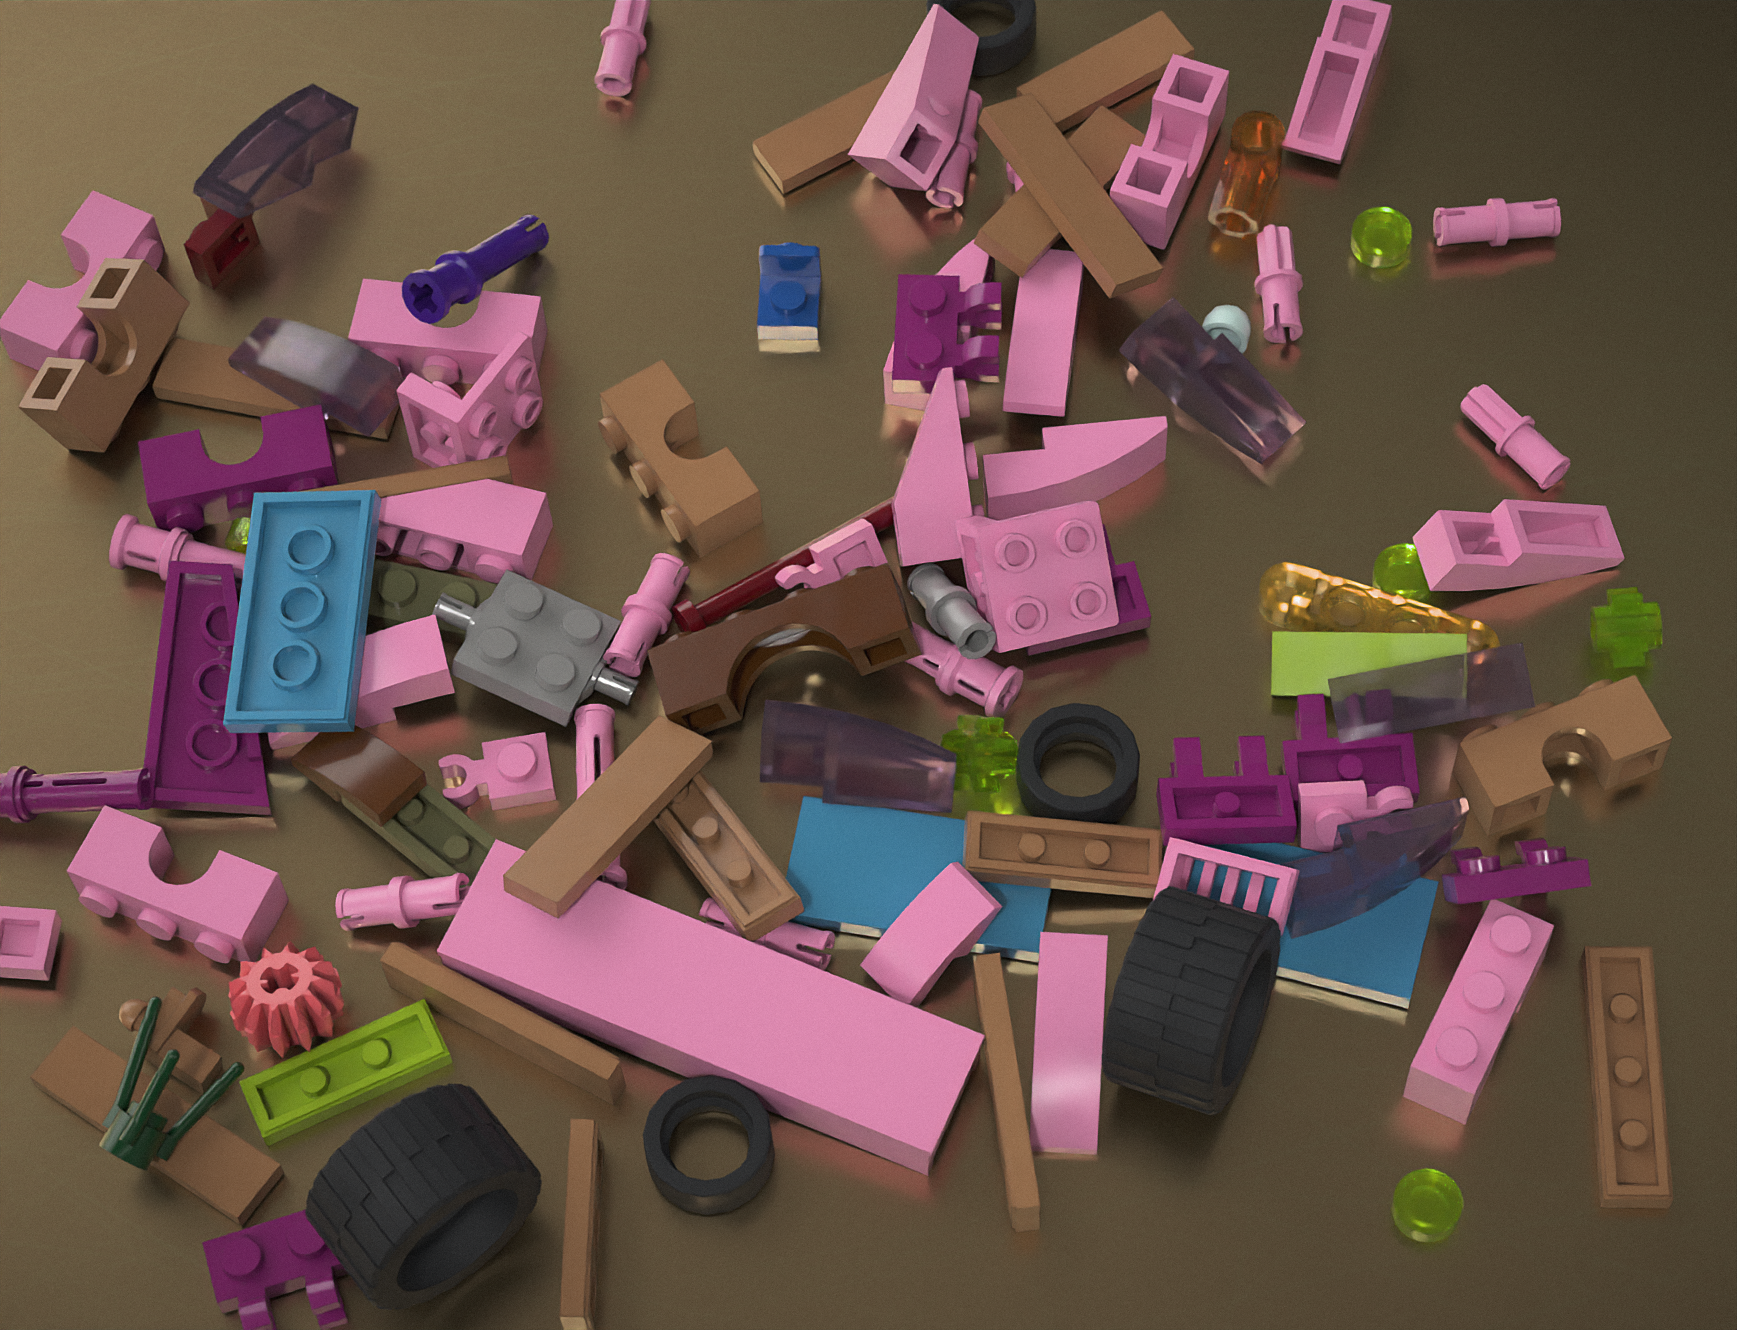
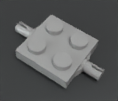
[432,569,639,727]

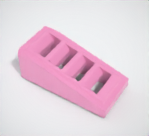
[1153,837,1300,936]

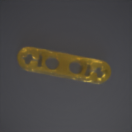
[1257,562,1500,685]

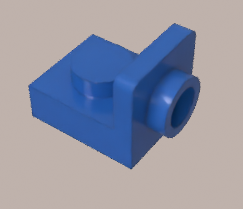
[757,242,822,340]

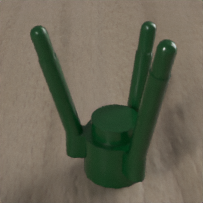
[99,996,244,1171]

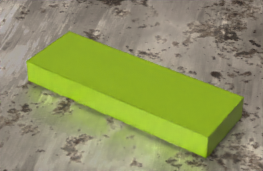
[1271,631,1467,699]
[239,999,453,1146]

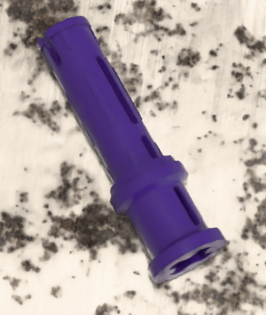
[401,214,549,324]

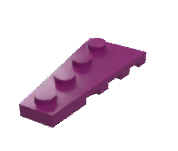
[143,561,272,815]

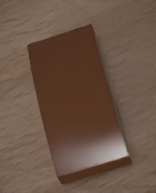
[291,725,427,827]

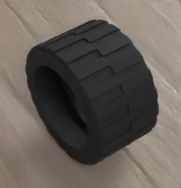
[1102,886,1281,1116]
[305,1083,542,1310]

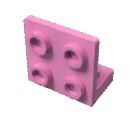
[396,331,543,468]
[955,500,1119,653]

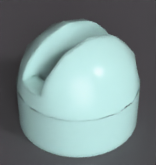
[1199,305,1251,359]

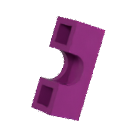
[138,404,339,533]

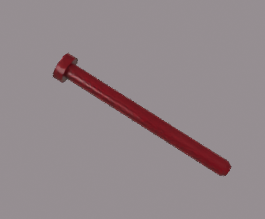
[672,496,894,632]

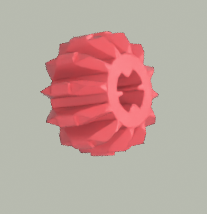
[228,941,344,1058]

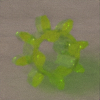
[1590,587,1662,668]
[939,715,1018,793]

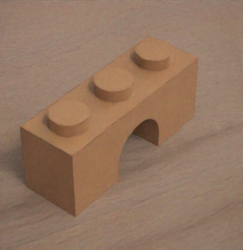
[18,258,190,452]
[598,359,763,558]
[1452,675,1672,837]

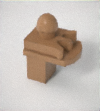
[119,987,223,1094]

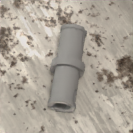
[907,563,996,659]

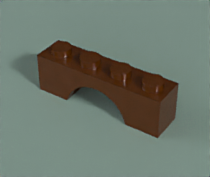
[647,562,922,735]

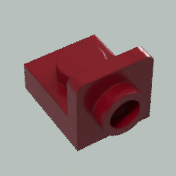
[183,181,260,290]

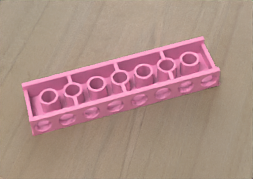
[437,839,985,1176]

